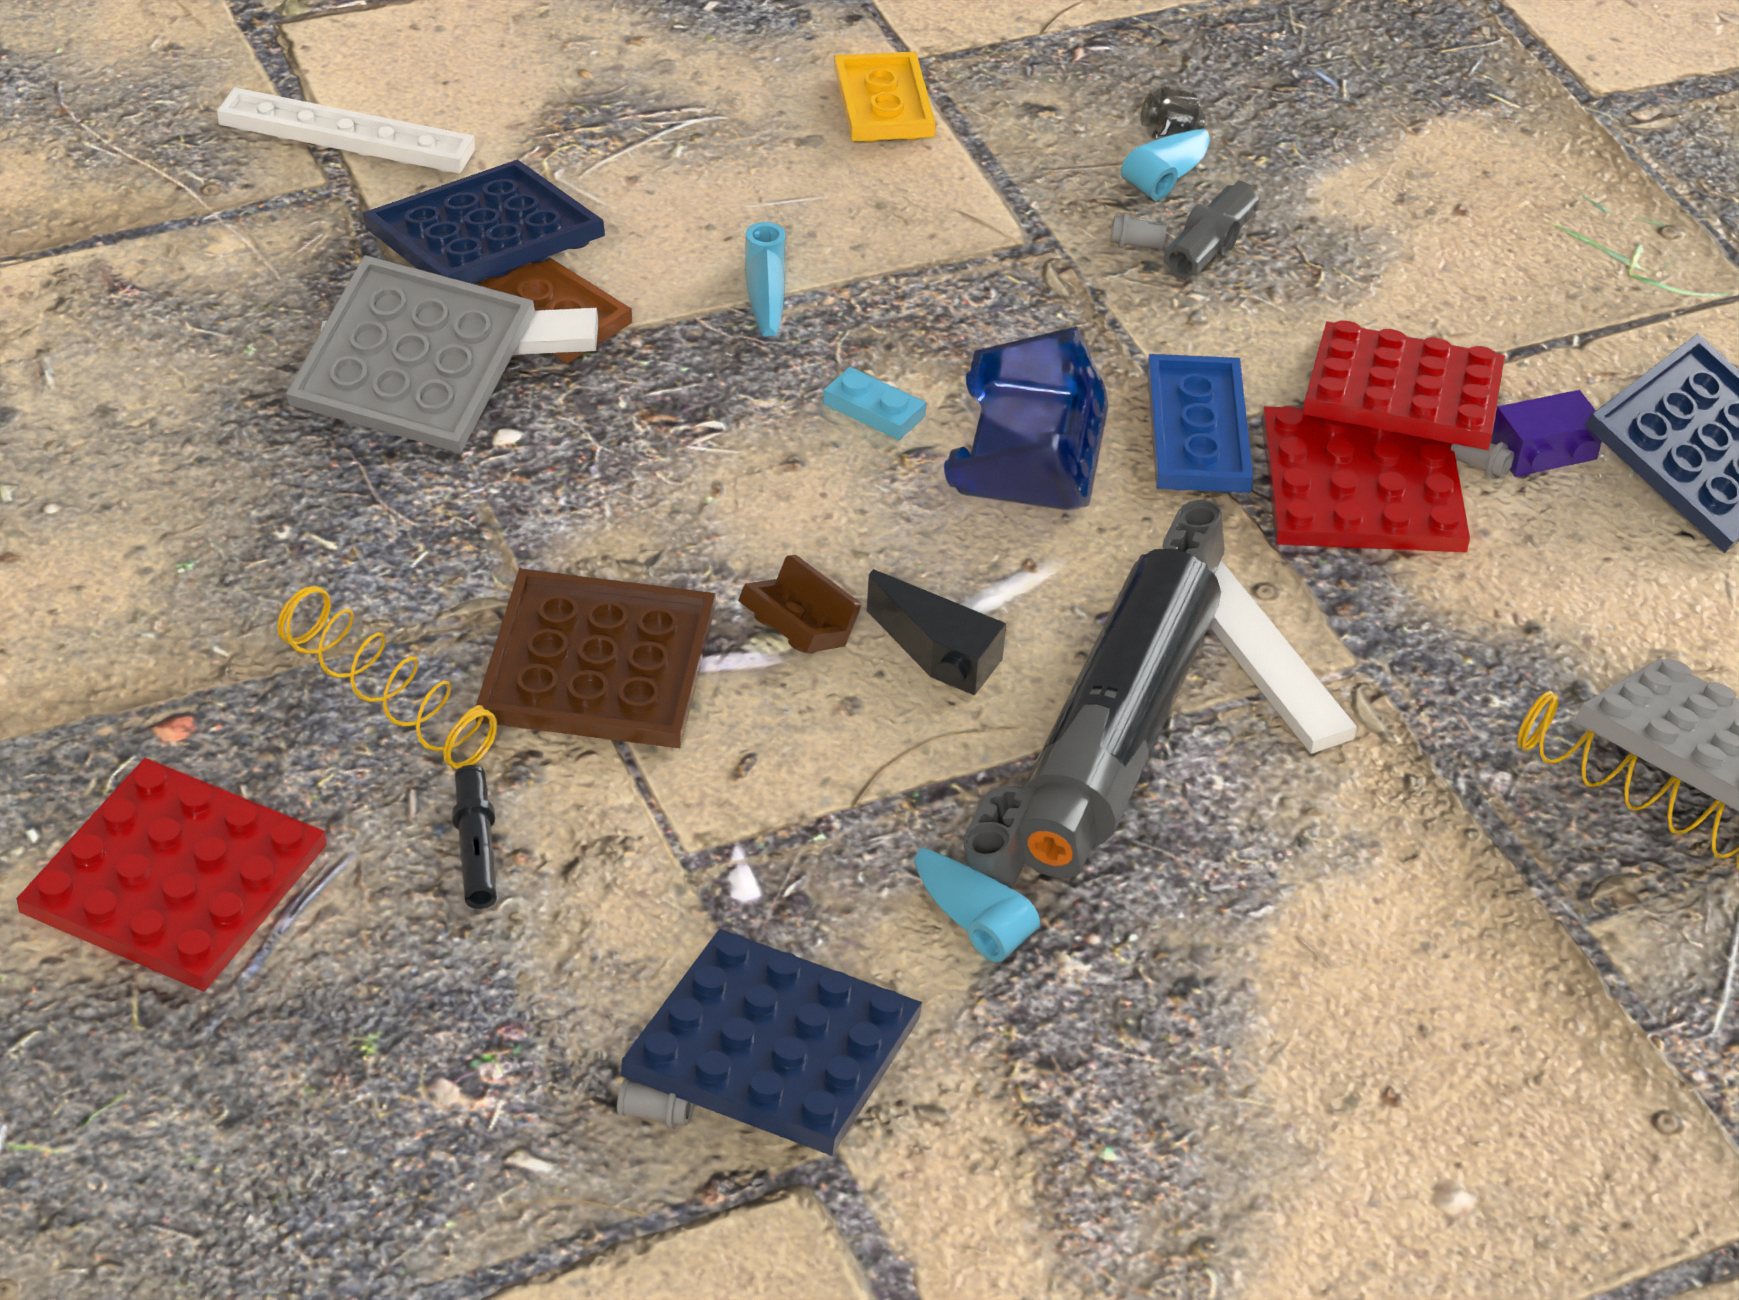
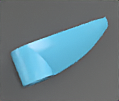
[1121,129,1210,201]
[745,222,786,336]
[913,847,1040,962]

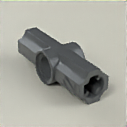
[1163,180,1260,280]

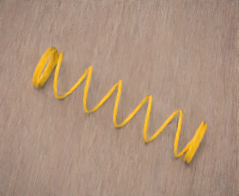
[277,585,497,769]
[1517,691,1739,870]

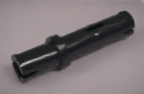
[452,765,497,909]

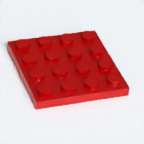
[1302,320,1505,451]
[1261,406,1470,553]
[16,757,327,992]

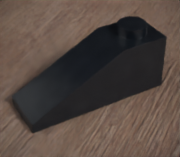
[866,569,1006,696]

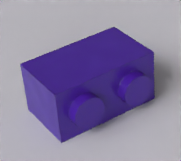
[1490,390,1602,477]

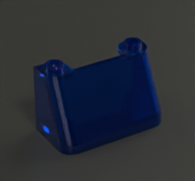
[944,326,1108,511]

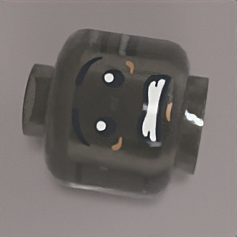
[1140,86,1206,140]

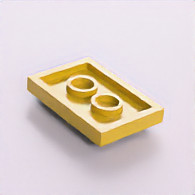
[834,51,936,142]

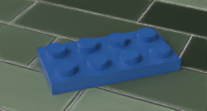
[1147,354,1253,493]

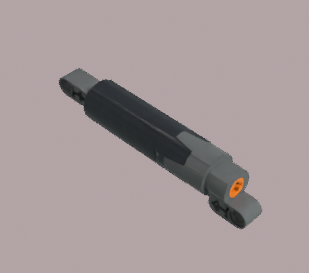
[963,500,1225,888]

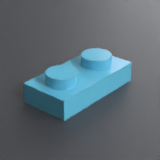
[823,367,926,441]

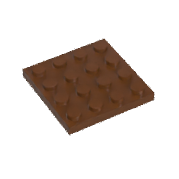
[476,568,716,749]

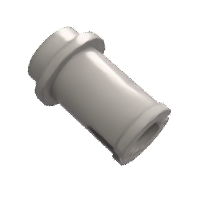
[1110,213,1167,251]
[1451,442,1514,479]
[617,1078,694,1129]

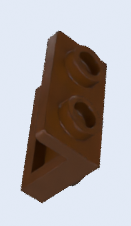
[738,555,861,654]

